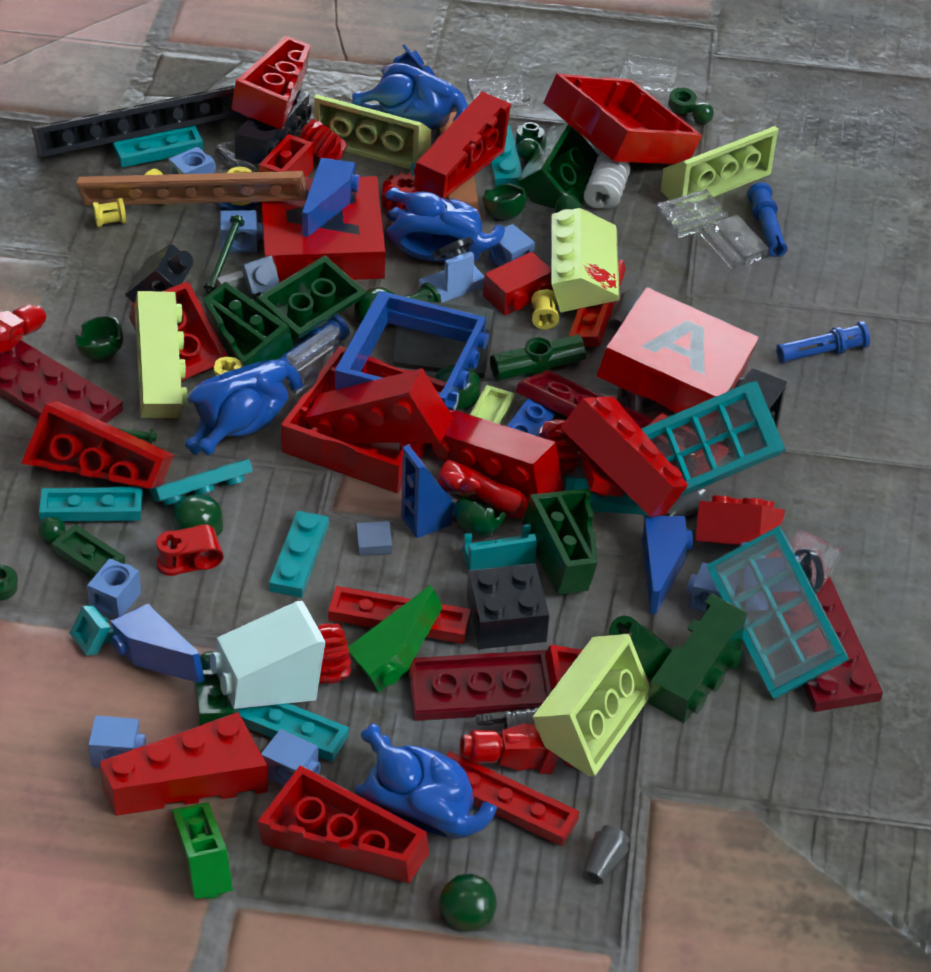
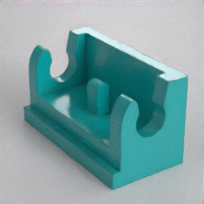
[462,524,537,571]

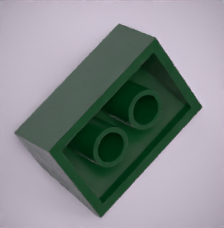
[517,123,599,209]
[257,256,367,339]

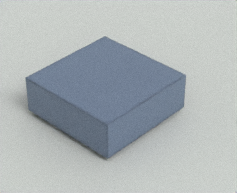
[356,521,392,555]

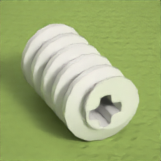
[584,152,630,209]

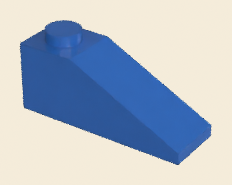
[302,158,360,237]
[401,445,454,538]
[642,516,693,614]
[111,604,205,683]

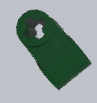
[609,615,672,680]

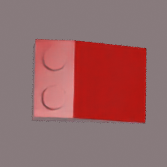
[129,281,228,382]

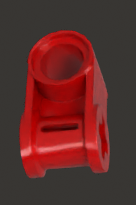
[156,525,224,576]

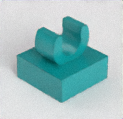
[69,605,114,655]

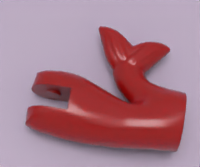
[437,459,528,519]

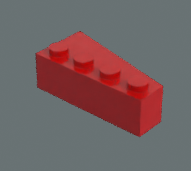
[231,35,311,130]
[413,91,511,199]
[305,368,454,443]
[560,396,689,517]
[21,401,174,489]
[432,410,564,501]
[100,712,268,816]
[257,765,429,884]

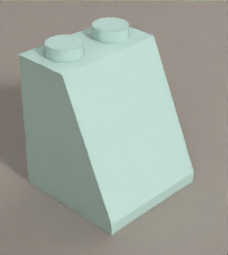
[210,601,325,709]

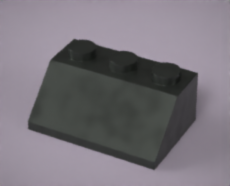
[393,299,494,378]

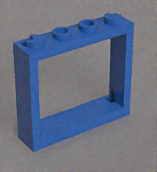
[335,291,489,412]

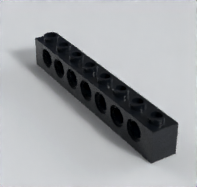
[31,85,242,157]

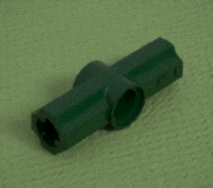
[489,334,586,381]

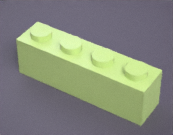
[135,291,187,418]

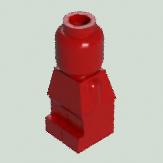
[0,304,46,354]
[459,723,559,774]

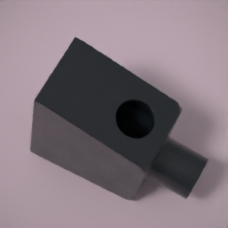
[125,244,193,303]

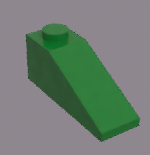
[348,585,443,692]
[172,802,233,899]

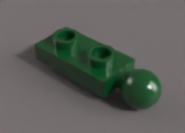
[38,517,125,579]
[194,651,236,725]

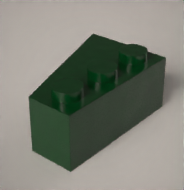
[203,281,293,367]
[522,488,598,595]
[648,593,747,723]

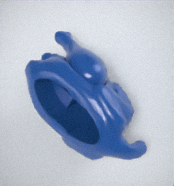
[352,63,468,130]
[385,187,505,262]
[185,360,303,456]
[355,724,497,839]

